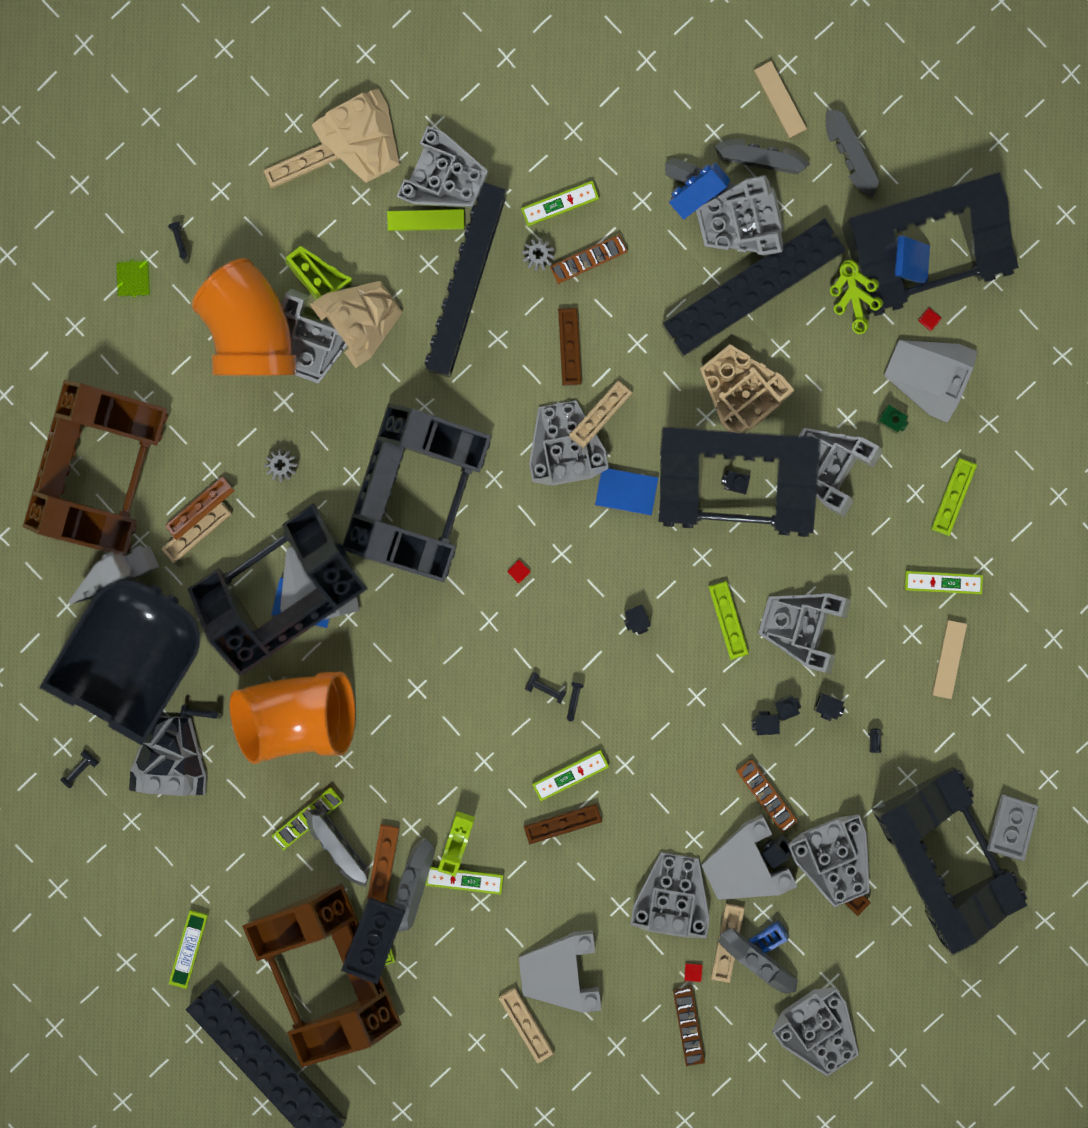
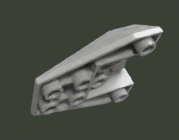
[396,126,488,207]
[884,340,977,423]
[529,400,609,486]
[280,547,360,620]
[788,814,870,908]
[630,852,710,938]
[772,987,859,1076]

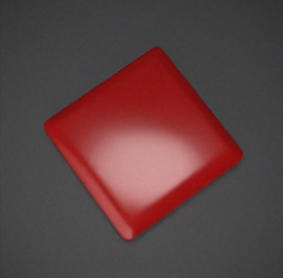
[918,308,942,331]
[507,560,531,584]
[684,963,703,982]

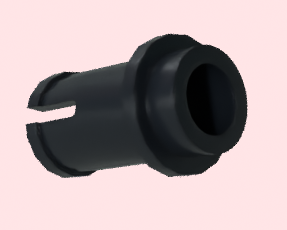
[868,728,883,753]

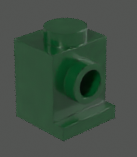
[877,404,909,434]

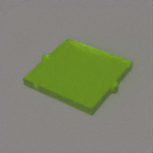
[116,260,150,298]

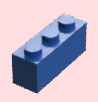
[669,162,730,220]

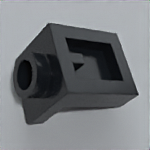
[721,470,750,495]

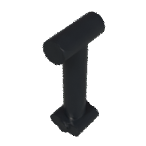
[168,222,190,264]
[525,672,566,704]
[567,682,584,722]
[180,705,223,719]
[60,749,99,788]

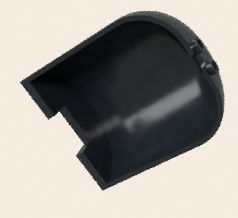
[39,581,200,746]

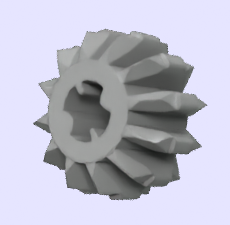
[522,238,555,271]
[264,449,298,482]

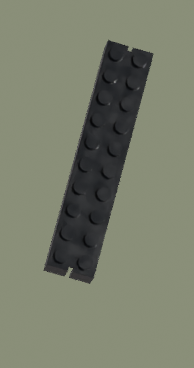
[424,183,507,378]
[662,218,846,358]
[185,979,346,1128]

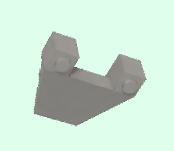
[282,289,347,384]
[799,428,883,518]
[68,545,159,605]
[758,593,851,674]
[701,814,797,900]
[519,930,601,1013]

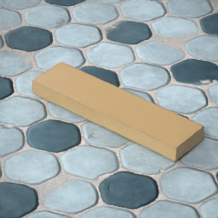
[754,61,807,139]
[263,144,338,189]
[569,380,633,449]
[161,502,232,564]
[932,620,967,699]
[711,903,745,983]
[498,987,554,1064]

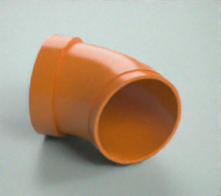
[192,258,296,375]
[229,672,355,764]

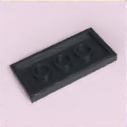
[341,897,405,984]

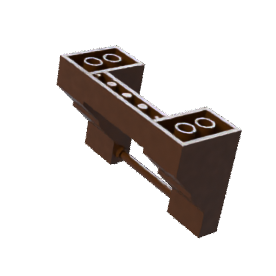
[22,380,168,556]
[242,884,402,1067]

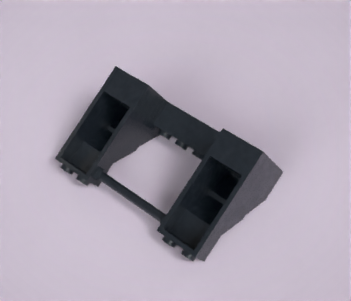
[842,172,1019,317]
[342,403,491,582]
[658,427,821,537]
[188,503,368,676]
[871,767,1027,955]

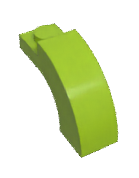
[438,811,475,877]

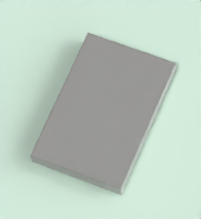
[987,795,1039,861]

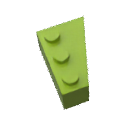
[285,246,352,300]

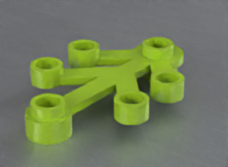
[830,260,883,334]

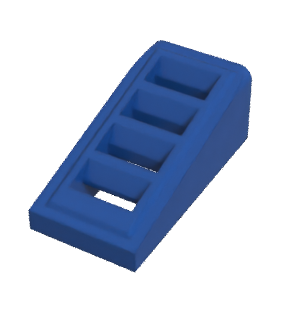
[749,920,789,953]

